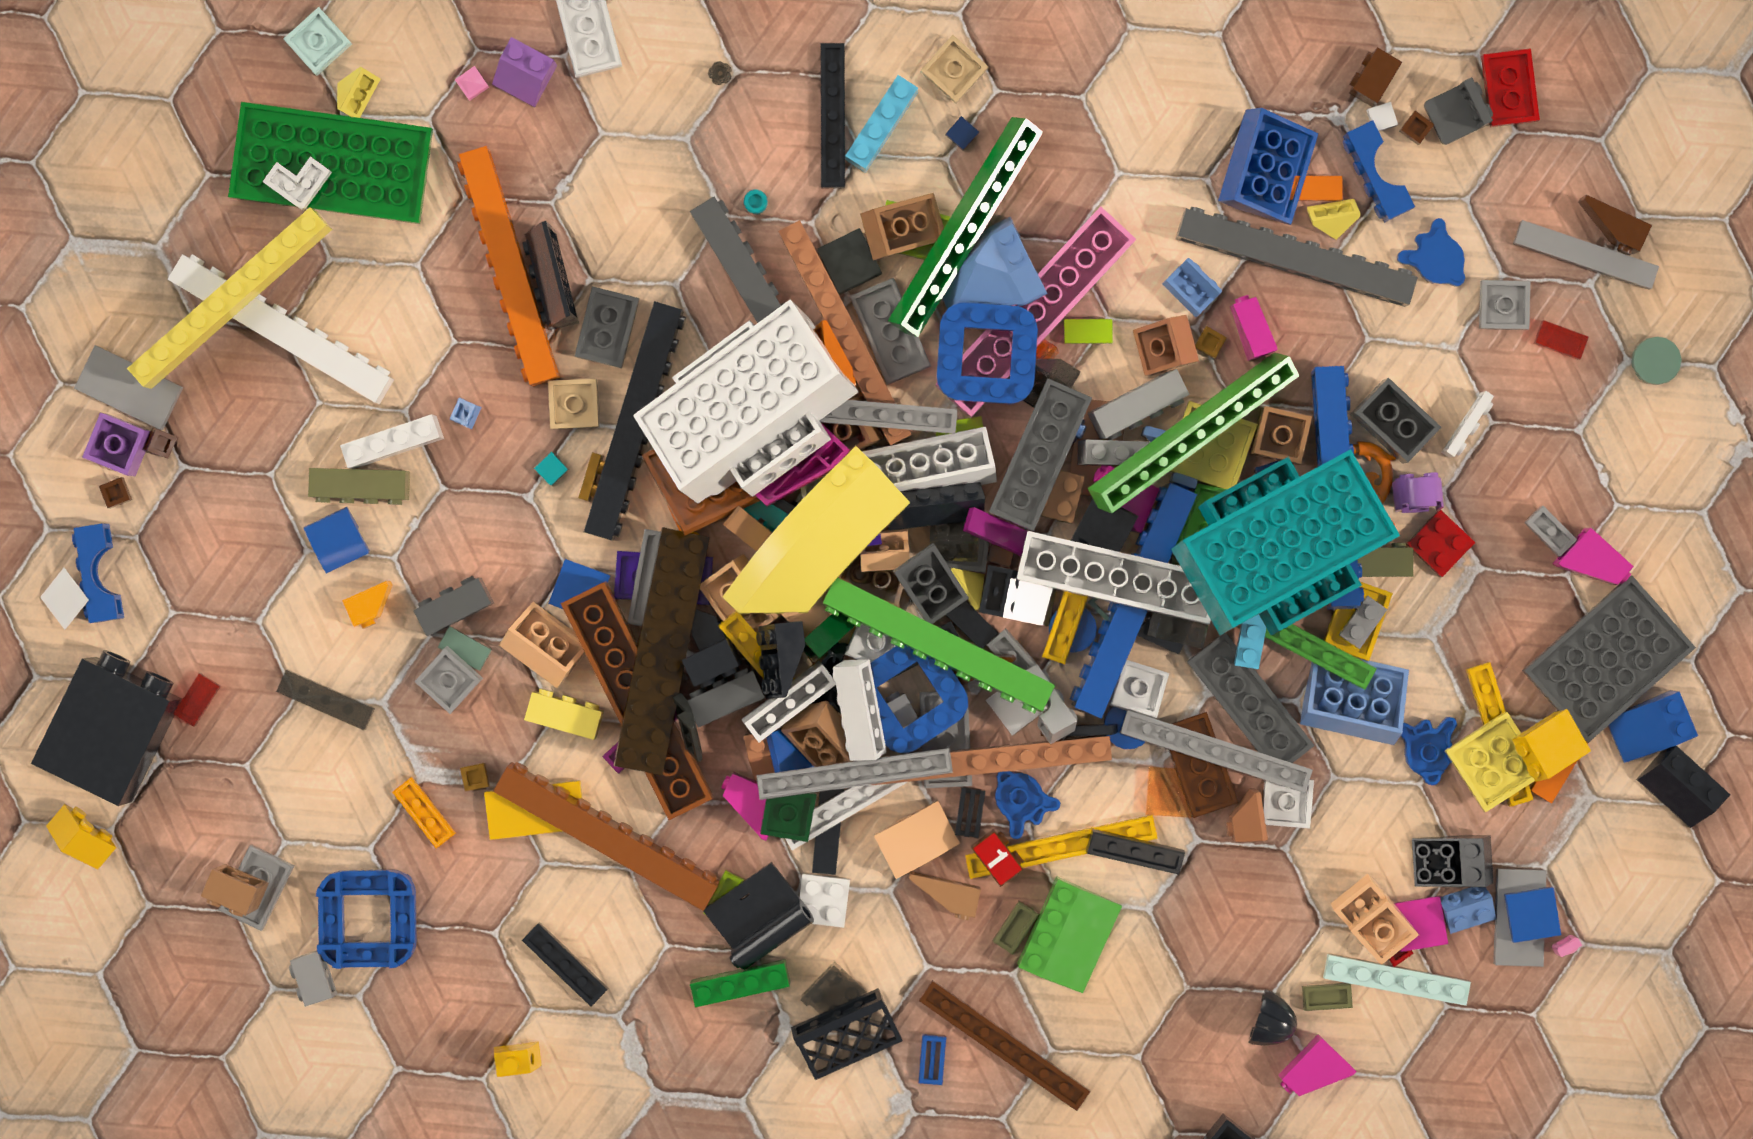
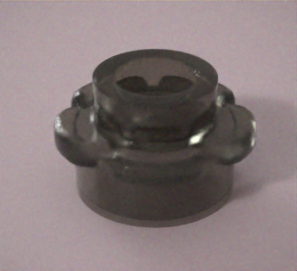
[708,61,732,85]

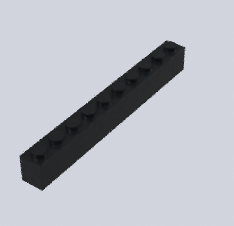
[584,301,686,541]

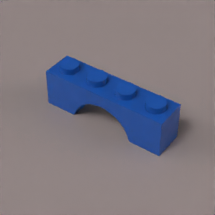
[1342,120,1415,223]
[72,523,124,623]

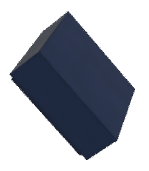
[945,116,979,151]

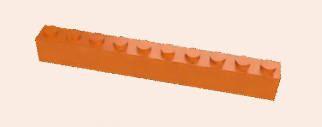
[457,146,560,387]

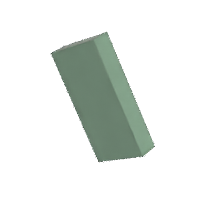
[438,626,492,671]

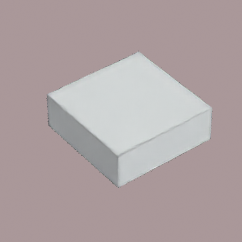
[1366,102,1398,131]

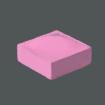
[455,66,489,101]
[1551,935,1583,957]

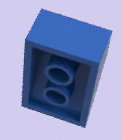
[1608,690,1698,763]

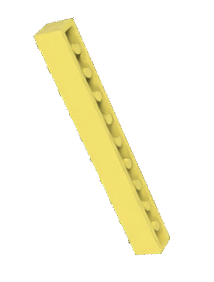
[127,207,333,389]

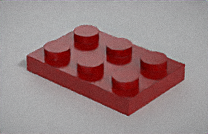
[1481,48,1540,128]

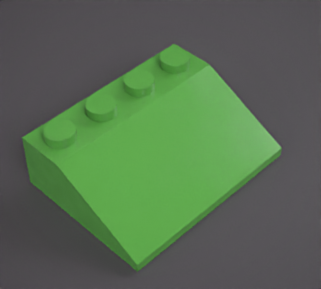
[1017,876,1122,993]

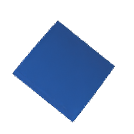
[304,507,370,574]

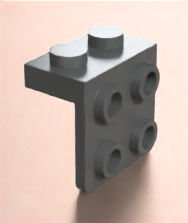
[1424,77,1493,145]

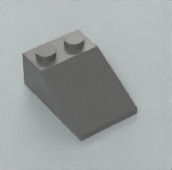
[893,543,969,624]

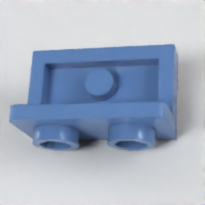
[1162,258,1222,317]
[1440,887,1496,934]

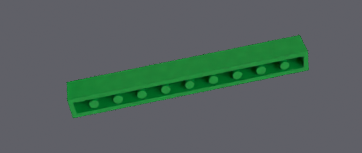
[888,117,1043,337]

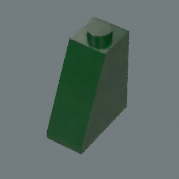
[803,613,854,663]

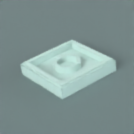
[283,7,352,76]

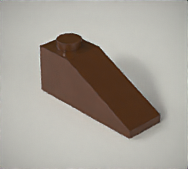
[1578,195,1652,255]

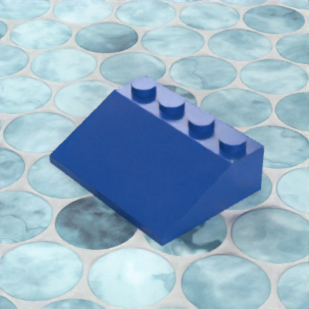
[1218,108,1319,225]

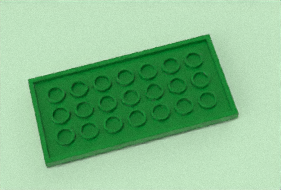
[228,102,433,224]

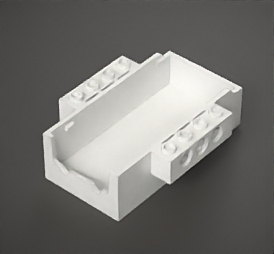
[633,299,858,503]

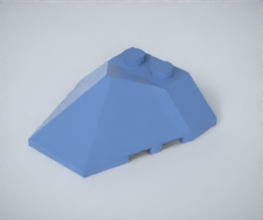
[942,217,1048,309]

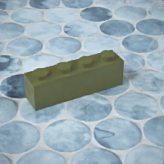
[308,468,410,505]

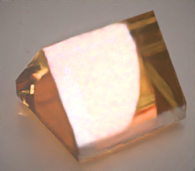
[1036,339,1059,370]

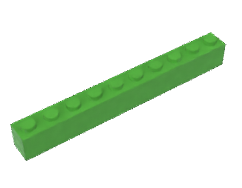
[1088,352,1299,513]
[822,578,1055,714]

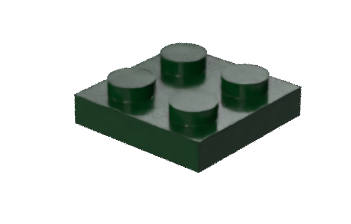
[760,793,817,842]

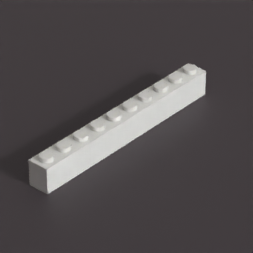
[168,254,394,404]

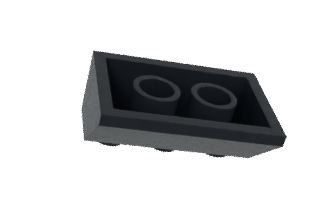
[1636,746,1731,828]

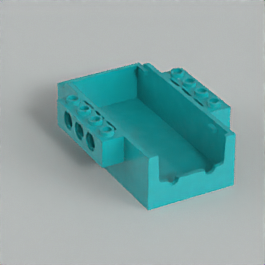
[1171,449,1400,635]

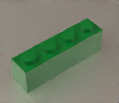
[690,959,790,1008]

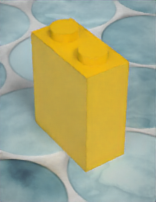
[1512,709,1591,782]

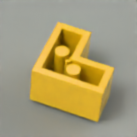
[46,804,116,870]

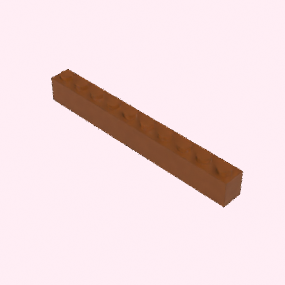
[493,762,720,911]

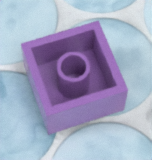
[82,412,151,477]

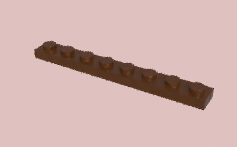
[919,980,1091,1111]

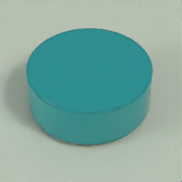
[744,189,768,215]

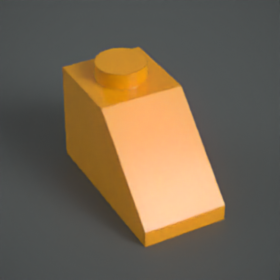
[342,581,393,629]

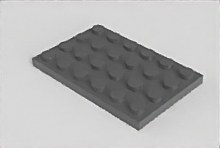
[1522,575,1696,743]

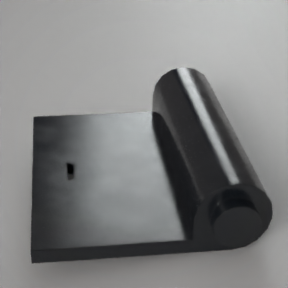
[703,862,814,970]

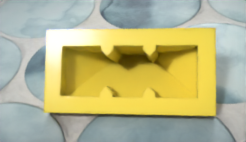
[337,67,380,118]
[1307,199,1360,240]
[951,568,985,611]

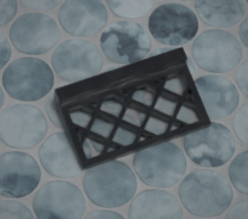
[791,988,903,1080]

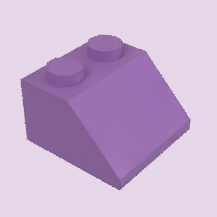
[492,37,557,107]

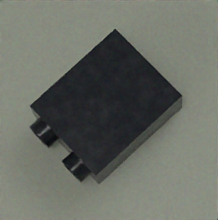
[31,650,182,806]

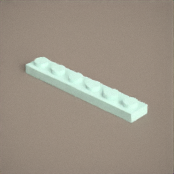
[1323,954,1471,1006]

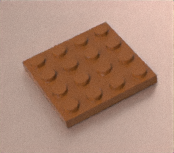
[642,449,761,536]

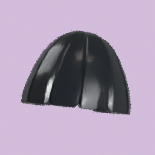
[1248,989,1297,1046]

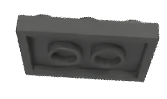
[575,286,640,369]

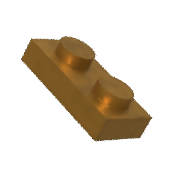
[578,452,605,502]

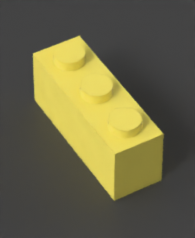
[524,688,604,740]

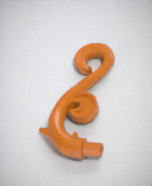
[1353,441,1396,525]

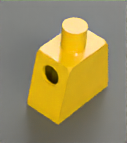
[493,1041,542,1077]

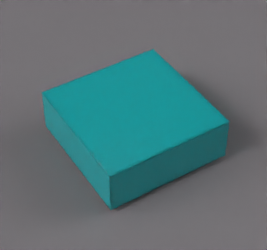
[534,452,569,486]

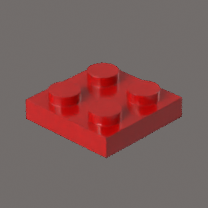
[1406,509,1476,577]

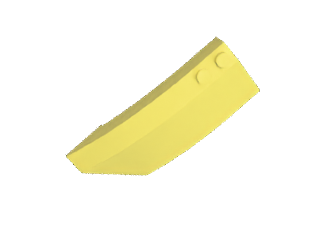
[722,446,910,614]

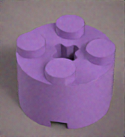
[1392,472,1444,513]

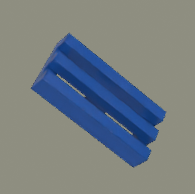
[918,1034,946,1085]

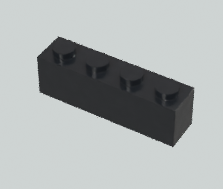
[888,482,985,531]

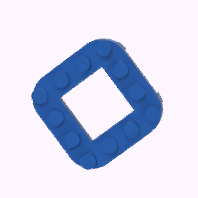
[936,303,1038,405]
[870,646,968,753]
[316,870,417,969]

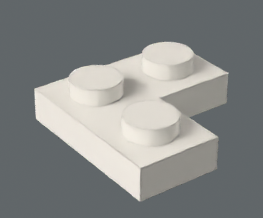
[263,157,332,211]

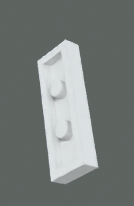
[1441,391,1494,458]

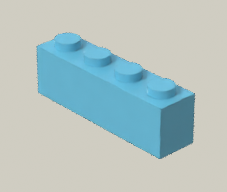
[845,75,918,173]

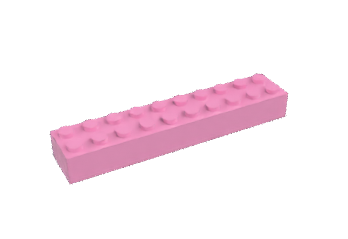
[935,206,1136,418]

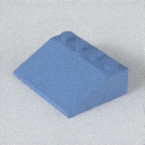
[1300,658,1409,745]

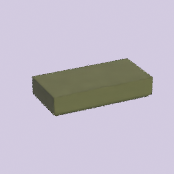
[992,901,1039,955]
[1302,983,1353,1011]

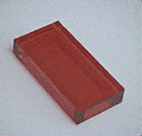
[1534,320,1589,360]
[173,673,221,727]

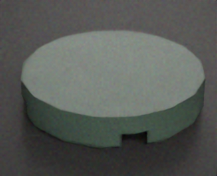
[1631,337,1682,385]

